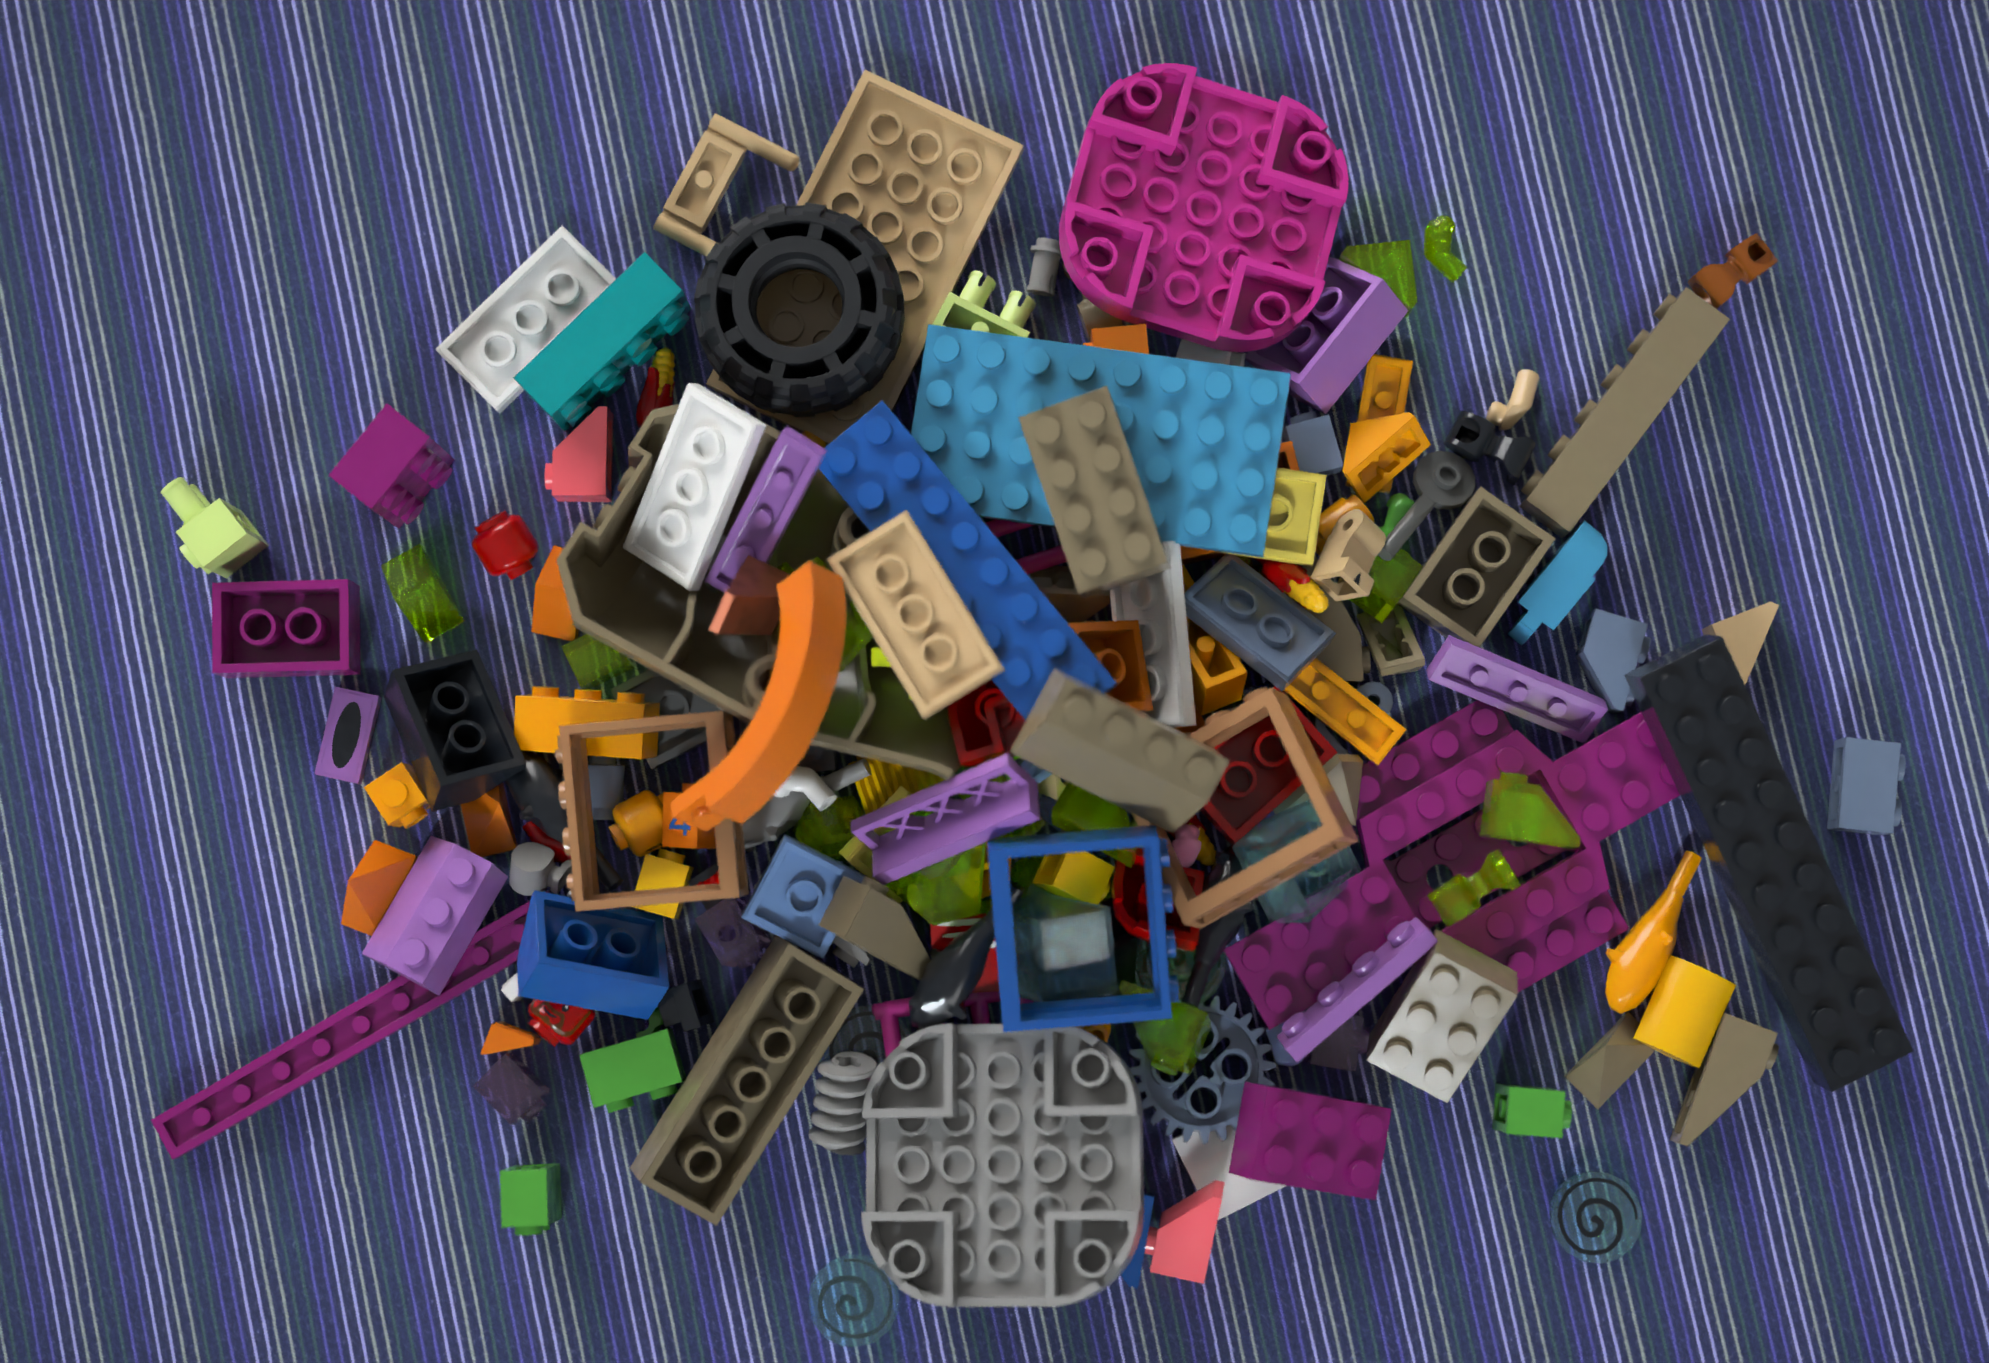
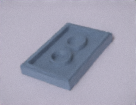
[1184,553,1336,691]

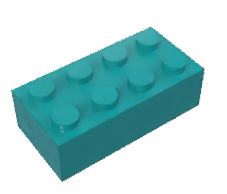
[513,252,692,432]

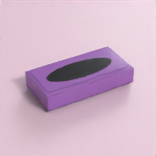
[314,687,382,784]

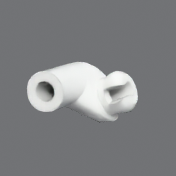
[774,766,837,811]

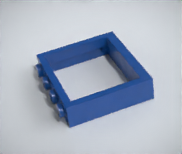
[987,825,1179,1032]

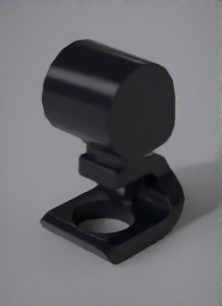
[1444,411,1536,485]

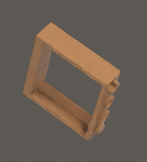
[1132,687,1359,928]
[555,711,749,911]

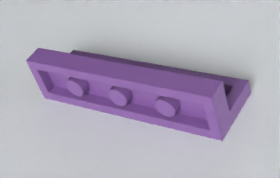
[851,754,1040,885]

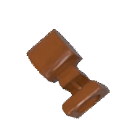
[1687,233,1779,309]

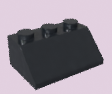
[384,650,527,812]

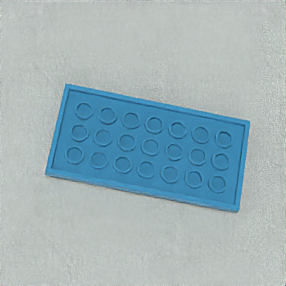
[911,324,1291,558]

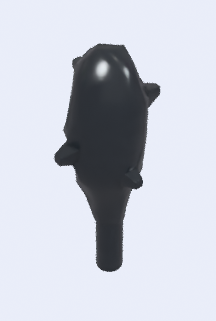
[505,751,623,892]
[1180,842,1256,1010]
[908,880,1025,1031]

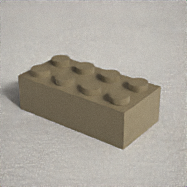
[1018,386,1171,599]

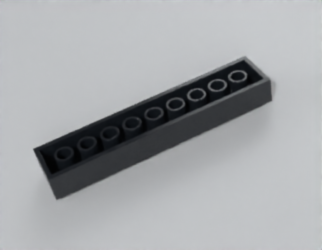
[1624,635,1914,1092]

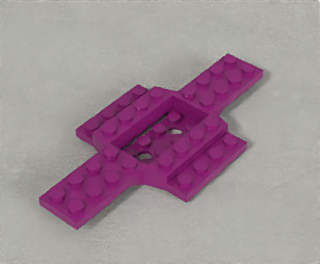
[1224,700,1680,1030]

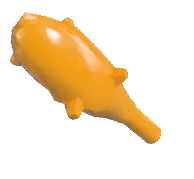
[1605,851,1702,1014]

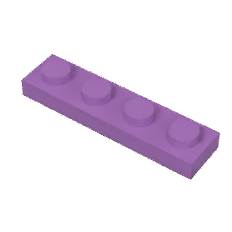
[705,426,827,593]
[1426,635,1608,744]
[1276,917,1439,1063]

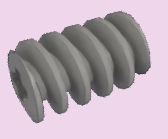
[808,1051,877,1155]

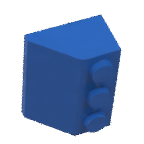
[517,890,669,1020]

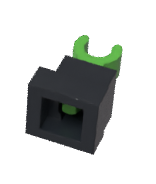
[636,979,715,1037]

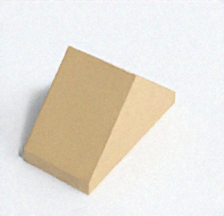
[1701,601,1779,685]

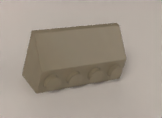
[1010,668,1229,833]

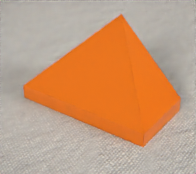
[461,782,517,858]
[341,840,418,936]

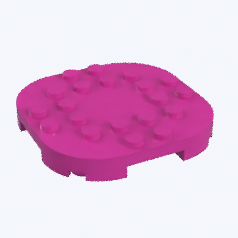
[1059,63,1349,352]

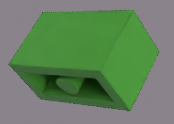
[579,1028,686,1113]
[1492,1083,1572,1138]
[500,1163,562,1236]

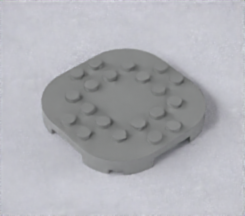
[862,1023,1144,1307]

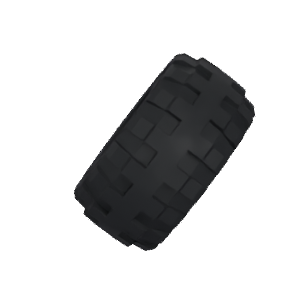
[694,202,905,417]

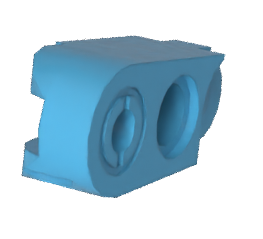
[1507,520,1607,646]

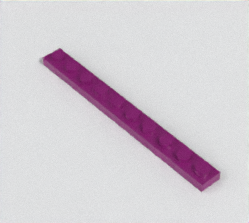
[151,890,552,1160]

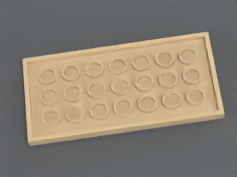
[706,70,1024,445]

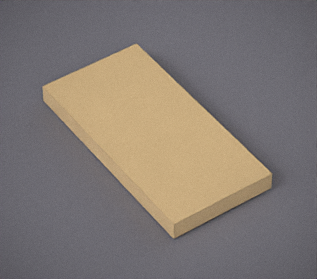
[827,510,1005,720]

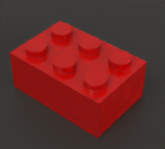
[1200,686,1338,845]

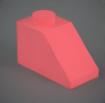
[544,406,613,502]
[1144,1180,1224,1284]

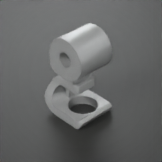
[509,842,572,897]

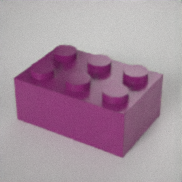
[328,403,455,529]
[212,579,361,678]
[1229,1081,1392,1200]

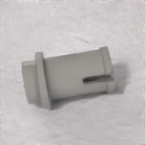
[1026,238,1062,297]

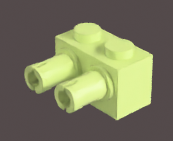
[923,270,1036,350]
[161,477,269,579]

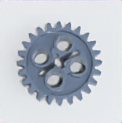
[1128,996,1276,1145]

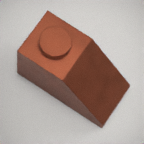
[709,555,790,635]

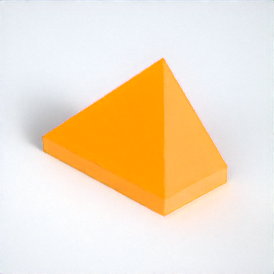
[1342,412,1431,503]

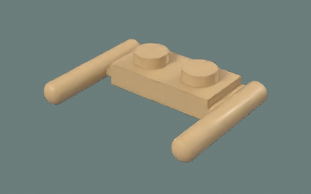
[653,113,799,257]

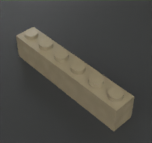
[1519,287,1730,538]

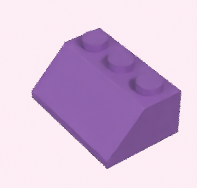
[1245,256,1408,414]
[362,836,508,996]

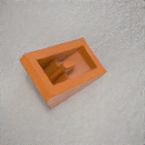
[531,545,579,643]

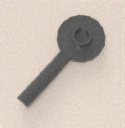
[1378,451,1475,561]

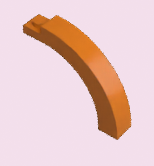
[670,560,846,831]

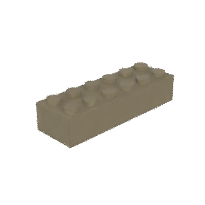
[630,935,864,1226]

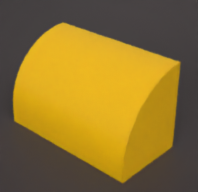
[1633,955,1736,1068]

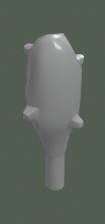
[743,758,872,852]

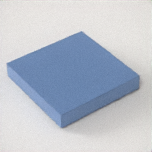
[741,834,866,958]

